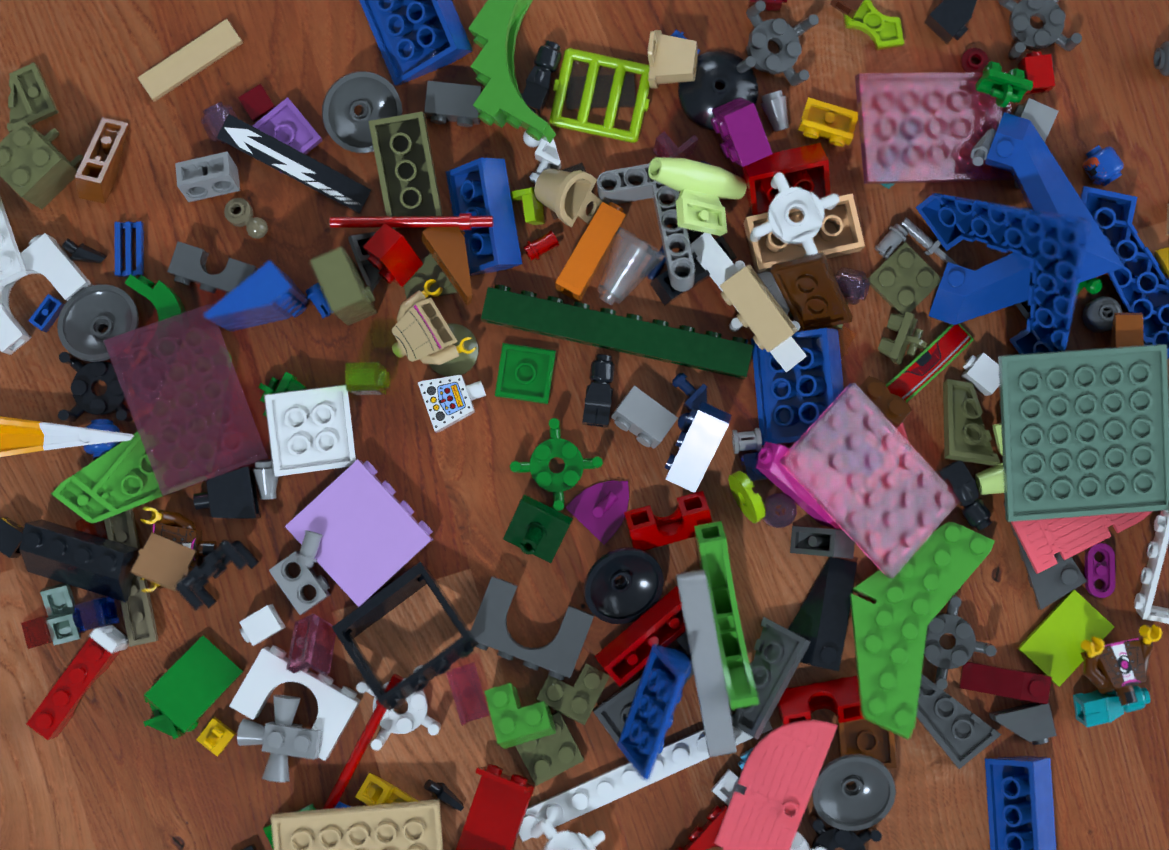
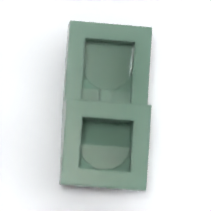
[40,583,81,645]

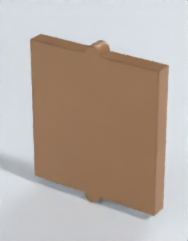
[131,533,196,592]

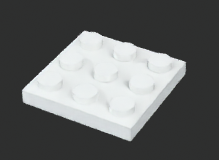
[264,384,356,477]

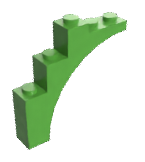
[468,0,556,143]
[694,521,759,709]

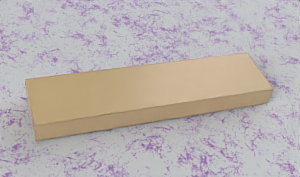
[138,19,243,102]

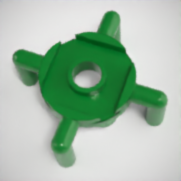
[510,418,603,511]

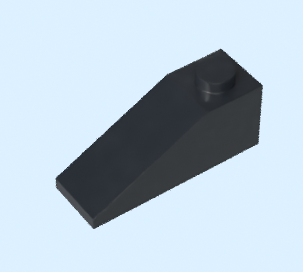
[924,0,977,44]

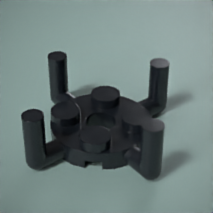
[58,352,135,422]
[175,540,259,611]
[809,815,882,850]

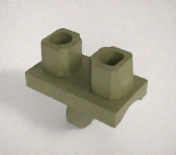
[878,312,927,365]

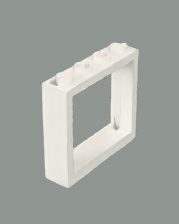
[1134,510,1169,624]

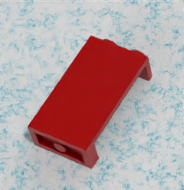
[456,764,535,850]

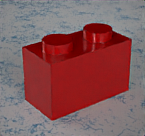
[363,223,423,287]

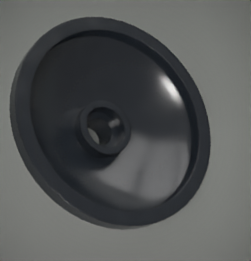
[678,51,758,131]
[584,548,664,624]

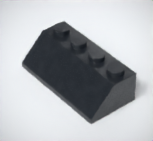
[19,519,140,602]

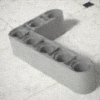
[597,164,695,292]

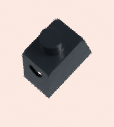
[193,466,261,519]

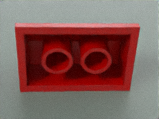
[742,143,831,216]

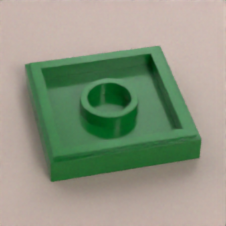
[495,343,556,404]

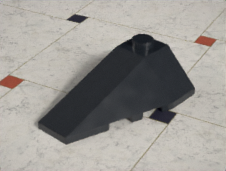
[788,557,857,671]

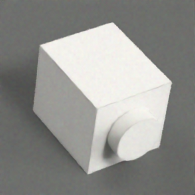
[961,353,1000,396]
[239,604,286,646]

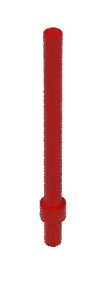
[330,213,494,230]
[322,674,403,810]

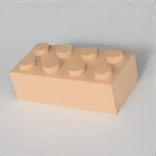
[744,193,865,274]

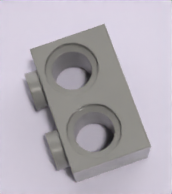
[175,151,240,202]
[269,551,330,615]

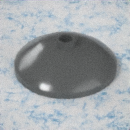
[322,71,402,153]
[57,284,139,362]
[812,754,896,831]

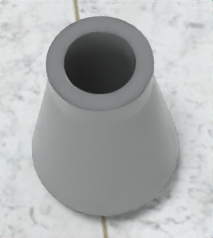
[761,90,789,132]
[253,459,279,500]

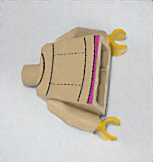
[392,279,477,365]

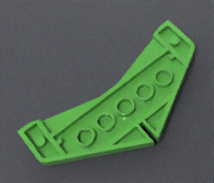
[52,324,232,523]
[850,522,995,740]

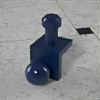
[672,373,707,433]

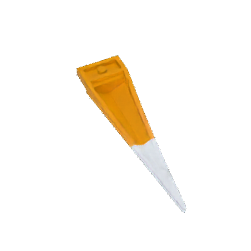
[0,416,134,457]

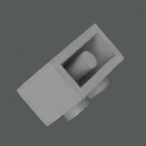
[611,385,678,449]

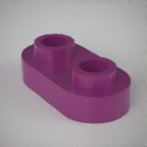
[1085,543,1116,598]

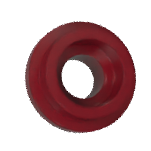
[961,48,988,75]

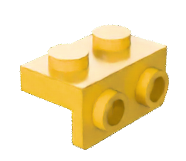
[798,97,859,147]

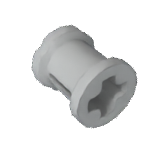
[732,428,762,454]

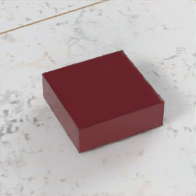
[238,84,275,122]

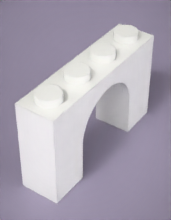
[0,233,93,355]
[230,645,361,761]

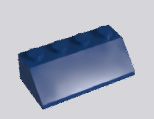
[446,158,522,276]
[985,756,1056,850]

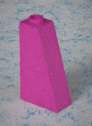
[756,442,857,530]

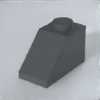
[790,526,855,559]
[989,702,1057,745]

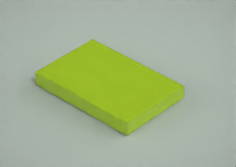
[1017,589,1114,687]

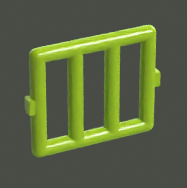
[549,48,650,143]

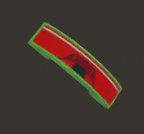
[885,324,974,402]

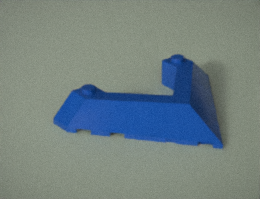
[928,112,1125,325]
[1080,186,1169,359]
[916,193,1090,354]

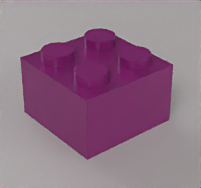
[711,97,773,167]

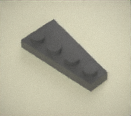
[1003,502,1087,610]
[732,617,811,740]
[593,645,694,744]
[916,674,1001,769]

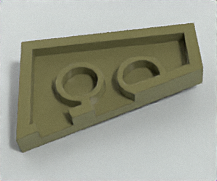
[943,379,1000,466]

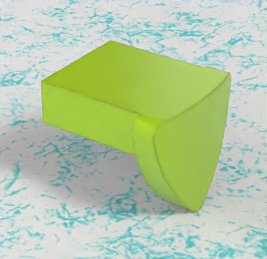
[510,187,545,225]

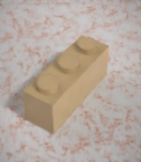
[720,265,798,352]

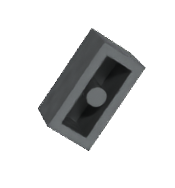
[424,81,482,127]

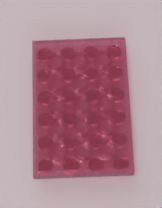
[855,72,1014,184]
[104,304,268,496]
[779,383,959,579]

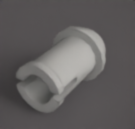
[874,224,908,259]
[295,530,323,567]

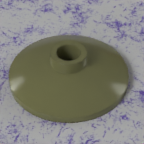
[429,323,479,377]

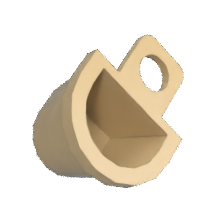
[648,30,698,89]
[534,168,602,227]

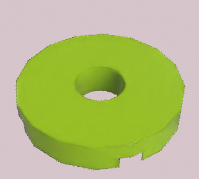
[728,471,766,523]

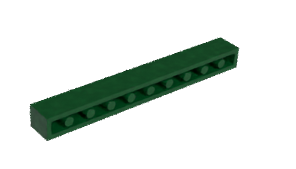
[481,284,754,379]

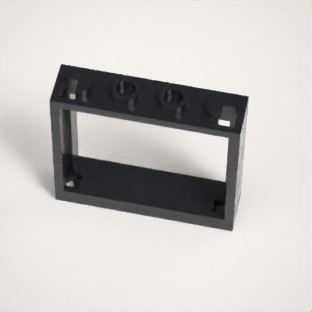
[332,562,479,711]

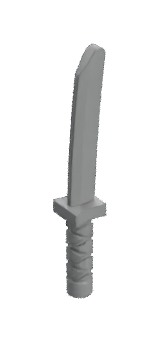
[899,217,958,265]

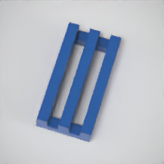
[114,221,144,277]

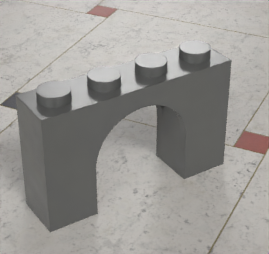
[471,576,594,680]

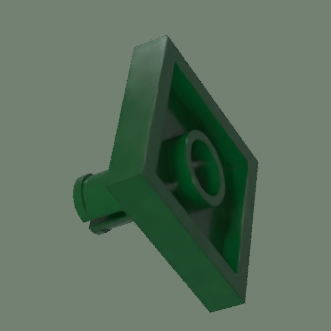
[503,494,573,563]

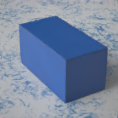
[28,294,65,333]

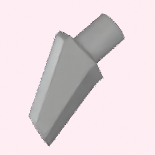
[971,128,996,166]

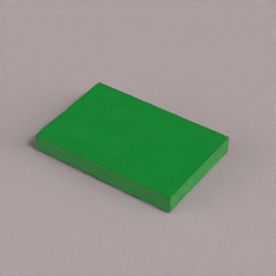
[144,635,243,734]

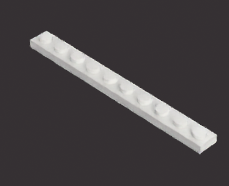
[519,714,772,841]

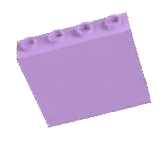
[285,459,434,607]

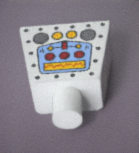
[418,375,486,433]

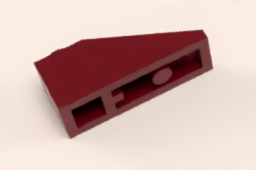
[959,662,1052,704]

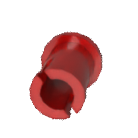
[523,231,559,261]

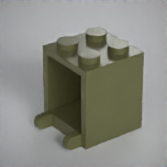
[0,120,84,209]

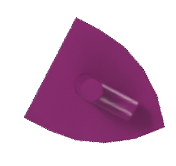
[565,481,629,545]

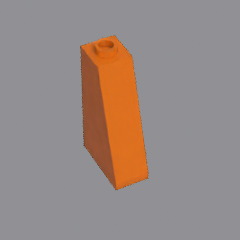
[555,202,626,302]

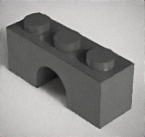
[167,241,259,296]

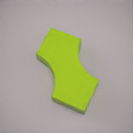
[843,0,904,50]

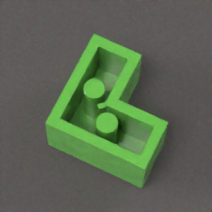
[485,683,556,749]

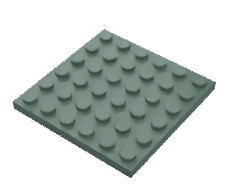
[998,344,1169,522]

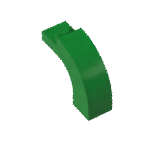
[125,274,189,366]

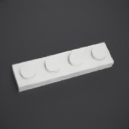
[0,197,27,286]

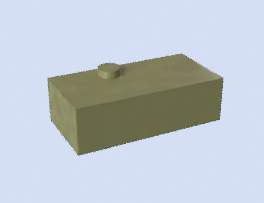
[368,111,443,229]
[310,247,377,326]

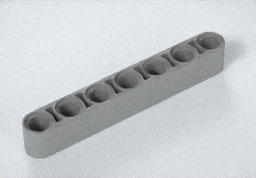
[676,569,737,757]

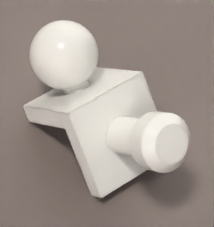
[523,130,561,184]

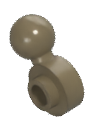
[224,198,268,239]

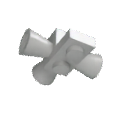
[237,695,322,782]

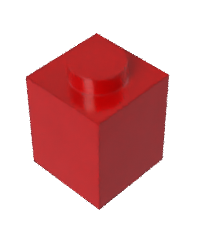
[1018,51,1056,95]

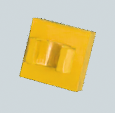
[196,717,236,757]

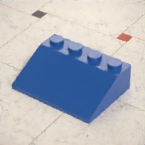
[359,0,473,86]
[203,261,309,332]
[751,328,848,445]
[617,644,692,780]

